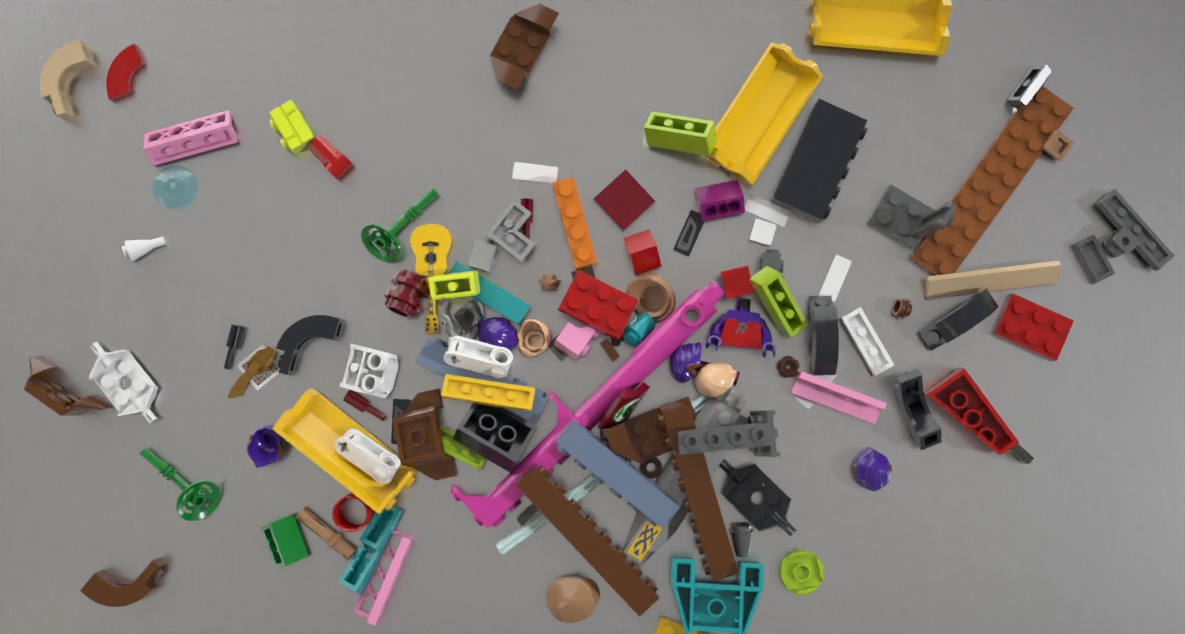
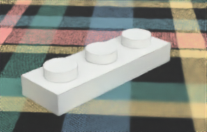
[840,307,894,376]

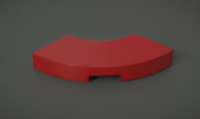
[106,43,144,101]

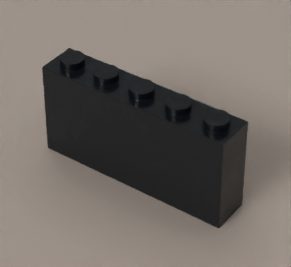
[771,98,868,223]

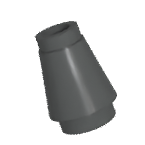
[731,522,753,558]

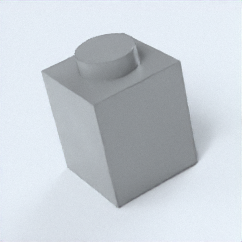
[467,238,498,274]

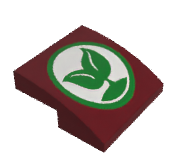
[597,382,650,429]

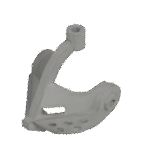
[437,298,484,340]

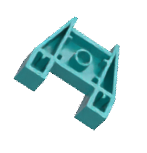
[670,558,764,634]

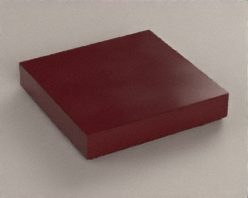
[593,169,656,231]

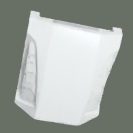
[339,344,399,398]

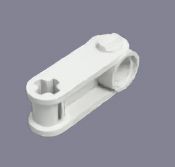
[444,336,513,378]
[334,428,401,484]

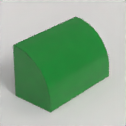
[260,514,309,569]

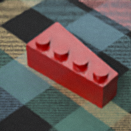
[924,367,1019,456]

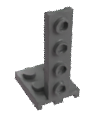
[867,184,957,250]
[677,410,780,457]

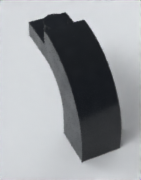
[919,288,999,351]
[808,296,839,376]
[276,315,344,376]
[894,369,942,450]

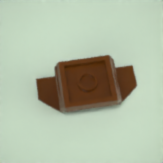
[490,4,559,90]
[24,356,113,416]
[392,388,457,480]
[604,396,697,463]

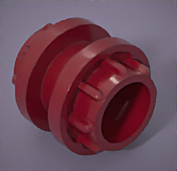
[384,270,429,318]

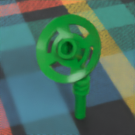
[361,187,439,262]
[140,448,220,521]

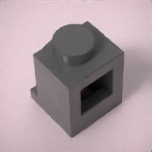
[759,249,784,277]

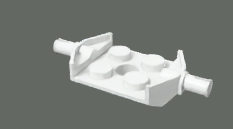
[89,342,158,424]

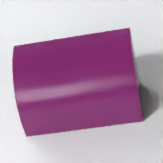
[695,180,745,221]

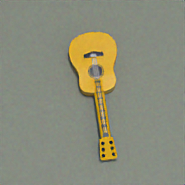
[410,224,453,334]

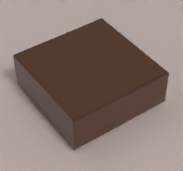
[600,339,619,362]

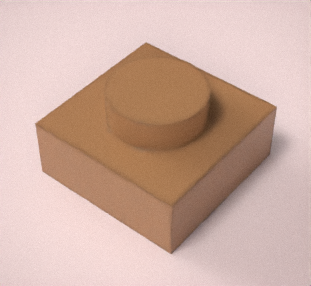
[1041,130,1074,161]

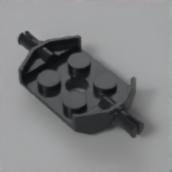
[719,459,797,537]

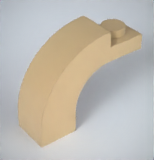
[40,40,94,120]

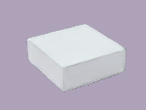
[749,219,777,247]

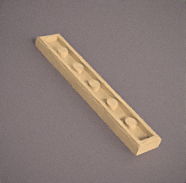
[925,261,1062,299]

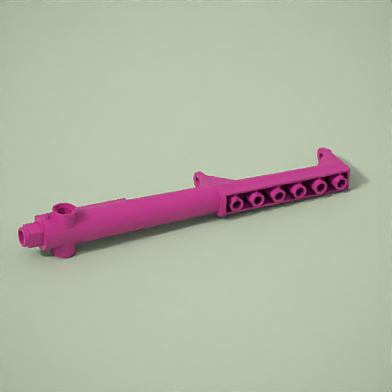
[449,281,725,529]

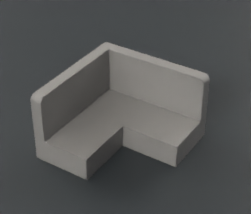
[486,199,535,264]

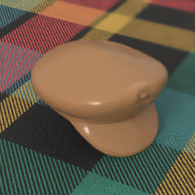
[626,272,676,322]
[546,576,600,623]

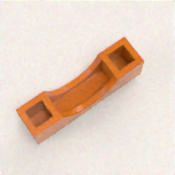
[552,177,597,271]

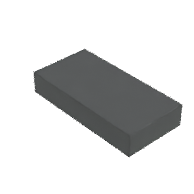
[1072,234,1115,284]

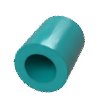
[622,312,655,346]

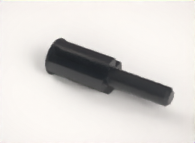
[224,324,245,370]

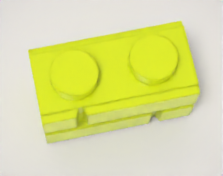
[269,100,315,154]
[429,270,480,300]

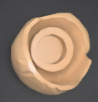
[517,319,552,358]
[695,363,737,397]

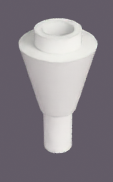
[122,236,166,262]

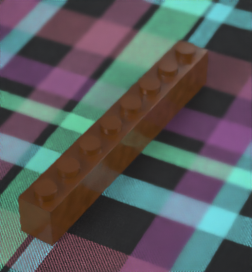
[658,399,739,582]
[515,463,659,617]

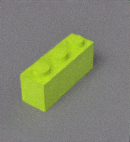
[644,111,717,156]
[749,266,809,338]

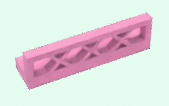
[143,110,238,166]
[790,372,887,424]
[353,530,414,625]

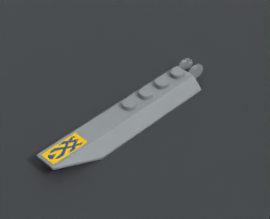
[624,388,749,565]

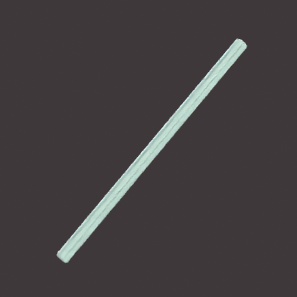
[496,394,718,555]

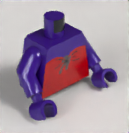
[705,298,776,357]

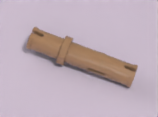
[296,507,356,561]

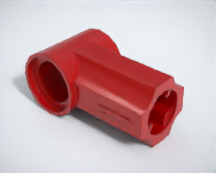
[308,135,353,180]

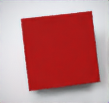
[624,230,662,275]
[720,265,755,300]

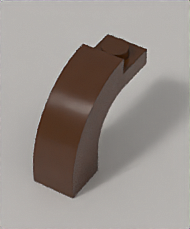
[80,558,167,607]

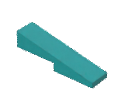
[448,261,531,325]
[338,506,402,596]

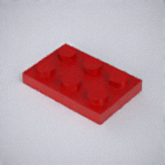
[558,269,638,341]
[993,293,1074,361]

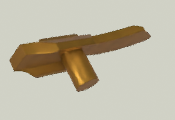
[228,346,277,398]

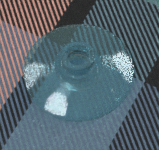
[153,165,198,209]

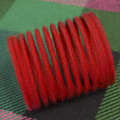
[332,493,375,532]

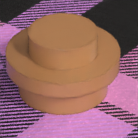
[538,274,560,289]

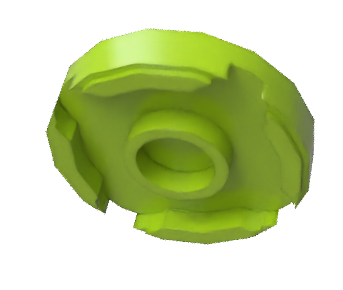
[779,549,824,595]

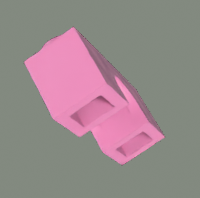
[554,322,601,360]

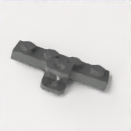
[1096,189,1175,271]

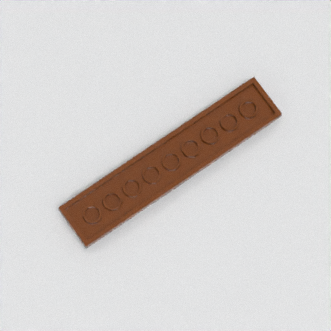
[909,86,1074,276]

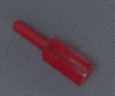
[520,198,533,239]
[343,390,386,421]

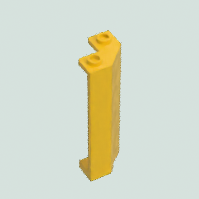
[809,0,952,56]
[704,43,823,185]
[272,388,417,514]

